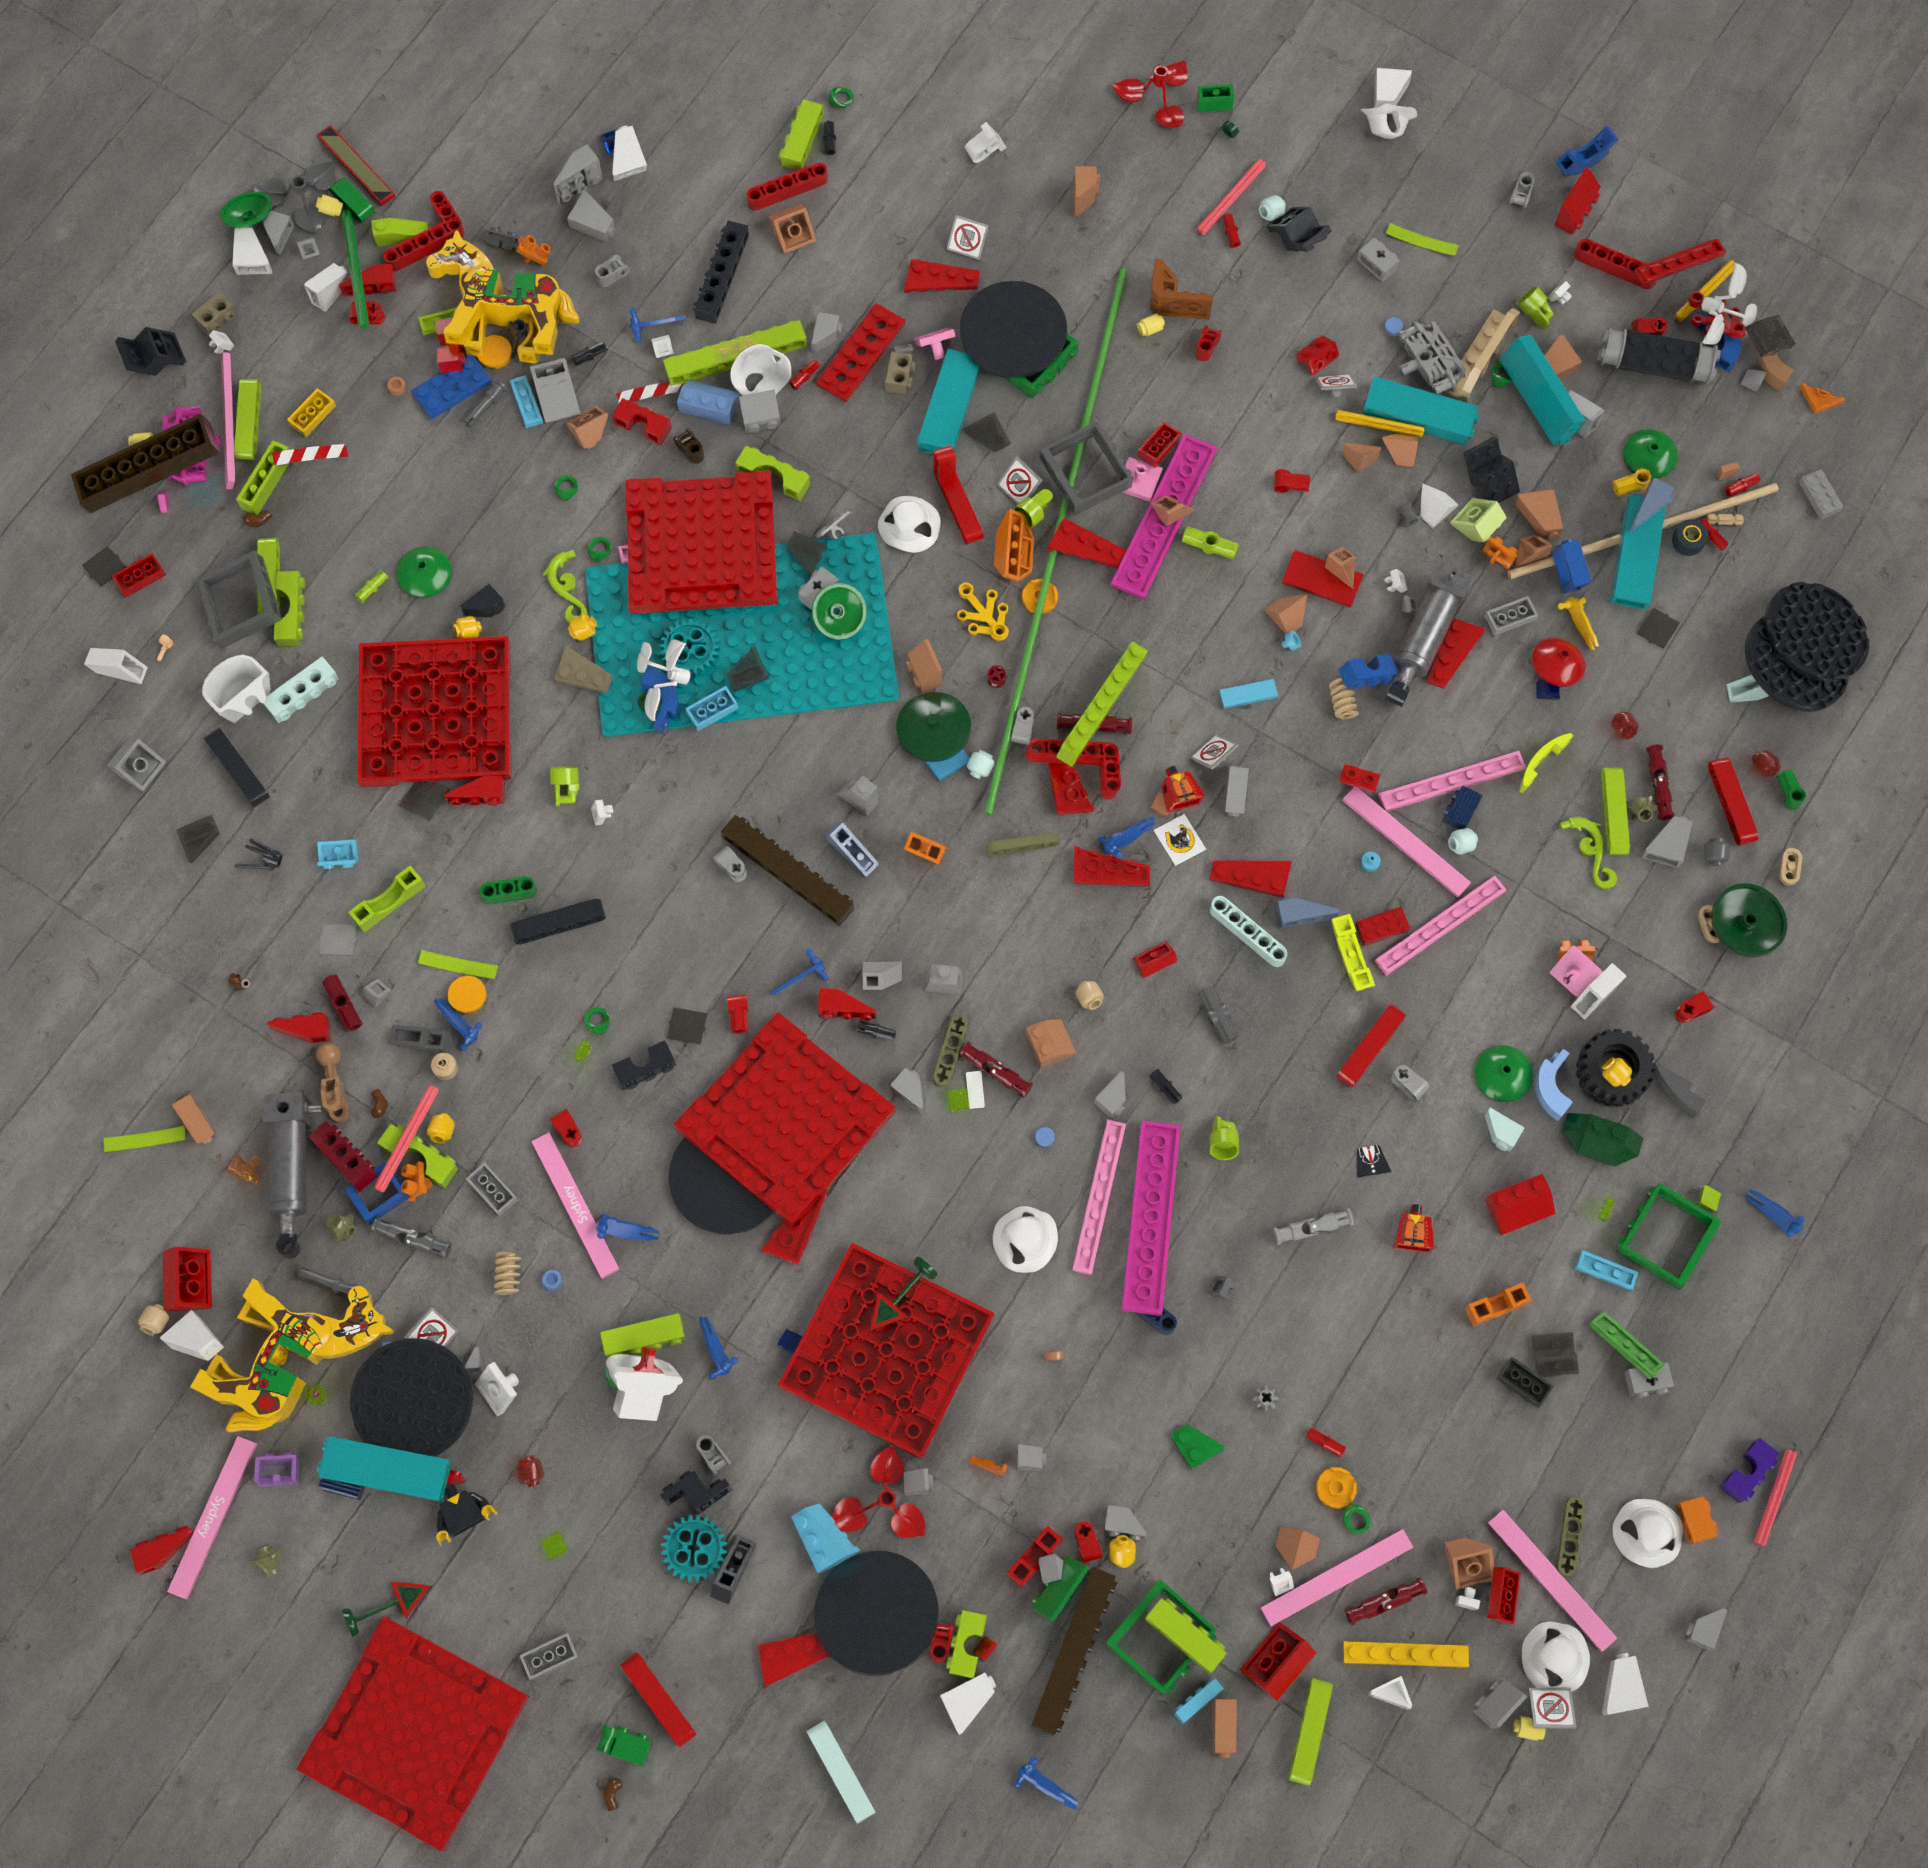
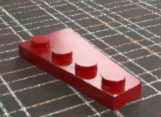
[1427,618,1486,689]
[1047,750,1095,815]

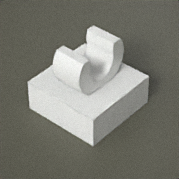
[1547,281,1572,305]
[209,330,234,354]
[651,335,674,358]
[1384,569,1408,593]
[591,800,613,825]
[1270,1568,1294,1597]
[1455,1587,1480,1611]

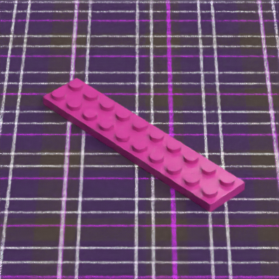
[1111,434,1218,600]
[1121,1121,1181,1316]

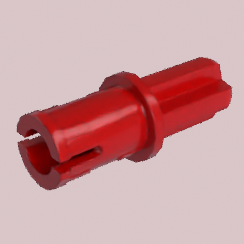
[1222,213,1241,248]
[789,359,820,390]
[1725,473,1761,497]
[1700,518,1729,550]
[1306,1428,1346,1458]

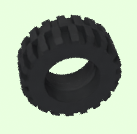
[1576,1029,1656,1107]

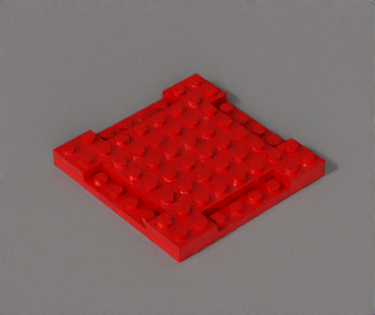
[625,470,778,614]
[358,636,511,788]
[673,1012,896,1227]
[778,1243,995,1460]
[296,1616,530,1852]

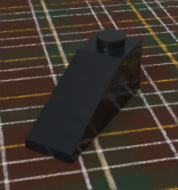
[710,1536,756,1605]

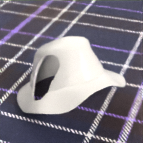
[1360,103,1417,139]
[731,344,791,396]
[878,496,941,553]
[993,1206,1058,1273]
[1612,1499,1683,1568]
[1522,1622,1590,1692]

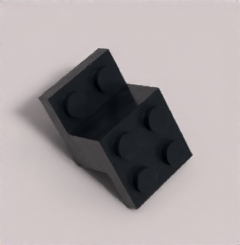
[1266,207,1332,252]
[115,327,186,376]
[1463,436,1520,503]
[660,1471,732,1514]

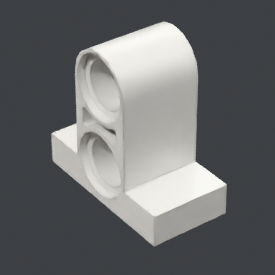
[965,122,1007,163]

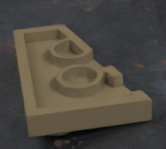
[554,646,613,694]

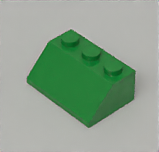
[1031,1556,1089,1624]

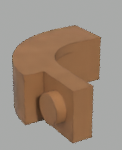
[1757,326,1794,391]

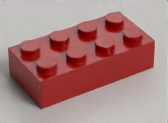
[1137,422,1182,468]
[112,553,166,598]
[1355,907,1410,946]
[1487,1566,1521,1624]

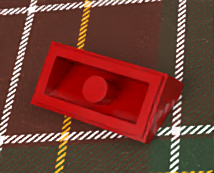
[1133,941,1177,978]

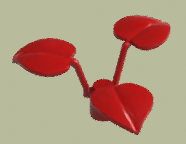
[1113,61,1188,128]
[832,1447,926,1538]

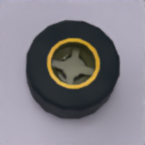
[1672,519,1708,556]

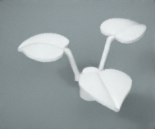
[1702,263,1757,344]
[637,640,690,721]

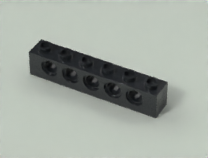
[693,220,749,324]

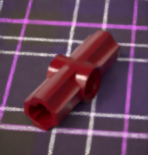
[322,974,363,1032]

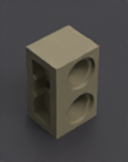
[192,292,237,335]
[885,352,916,395]

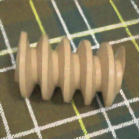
[1329,678,1359,719]
[494,1252,521,1295]

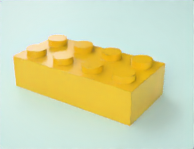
[287,388,336,437]

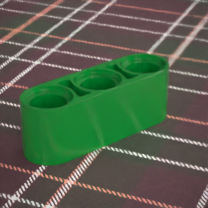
[329,177,375,223]
[479,876,537,905]

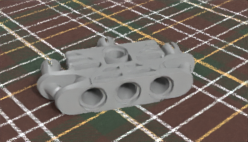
[1398,321,1466,394]

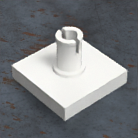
[475,1362,519,1416]

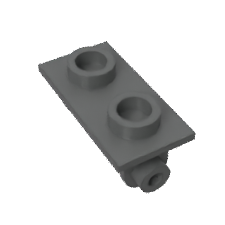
[483,227,519,251]

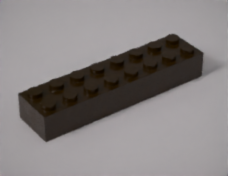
[71,413,221,513]

